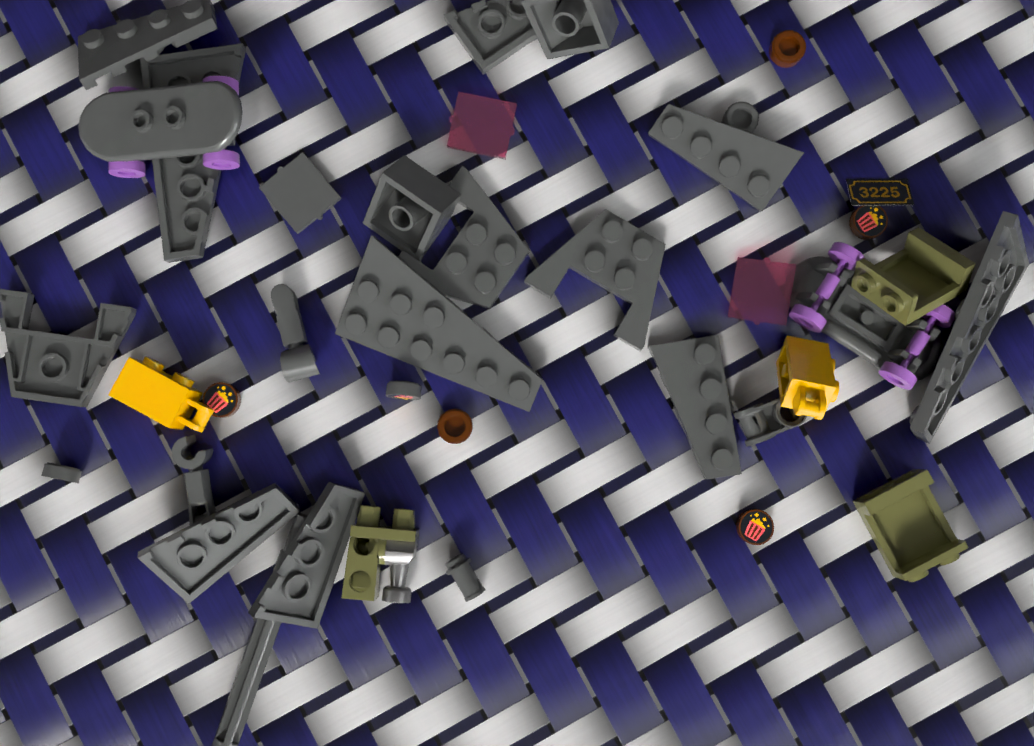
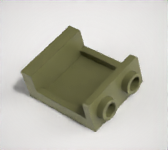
[851,227,976,326]
[852,469,969,582]

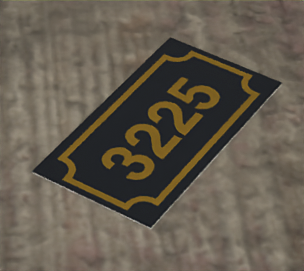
[846,179,914,205]

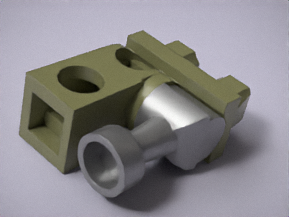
[341,505,419,603]

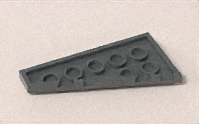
[140,43,246,263]

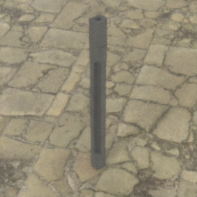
[211,513,308,746]

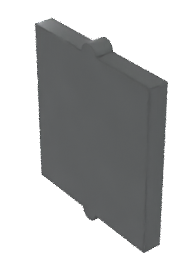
[259,152,341,234]

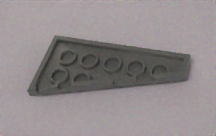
[909,211,1029,444]
[335,235,543,412]

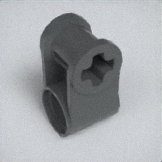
[733,397,807,447]

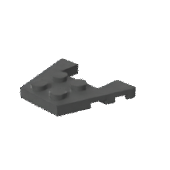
[399,166,529,309]
[524,209,666,351]
[0,289,137,408]

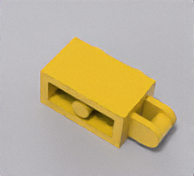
[776,335,839,420]
[108,356,214,433]

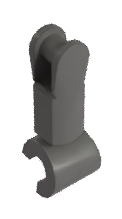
[271,284,320,383]
[172,434,216,525]

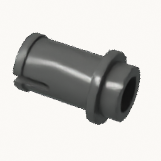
[445,553,486,602]

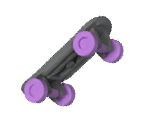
[78,76,243,178]
[784,242,955,390]

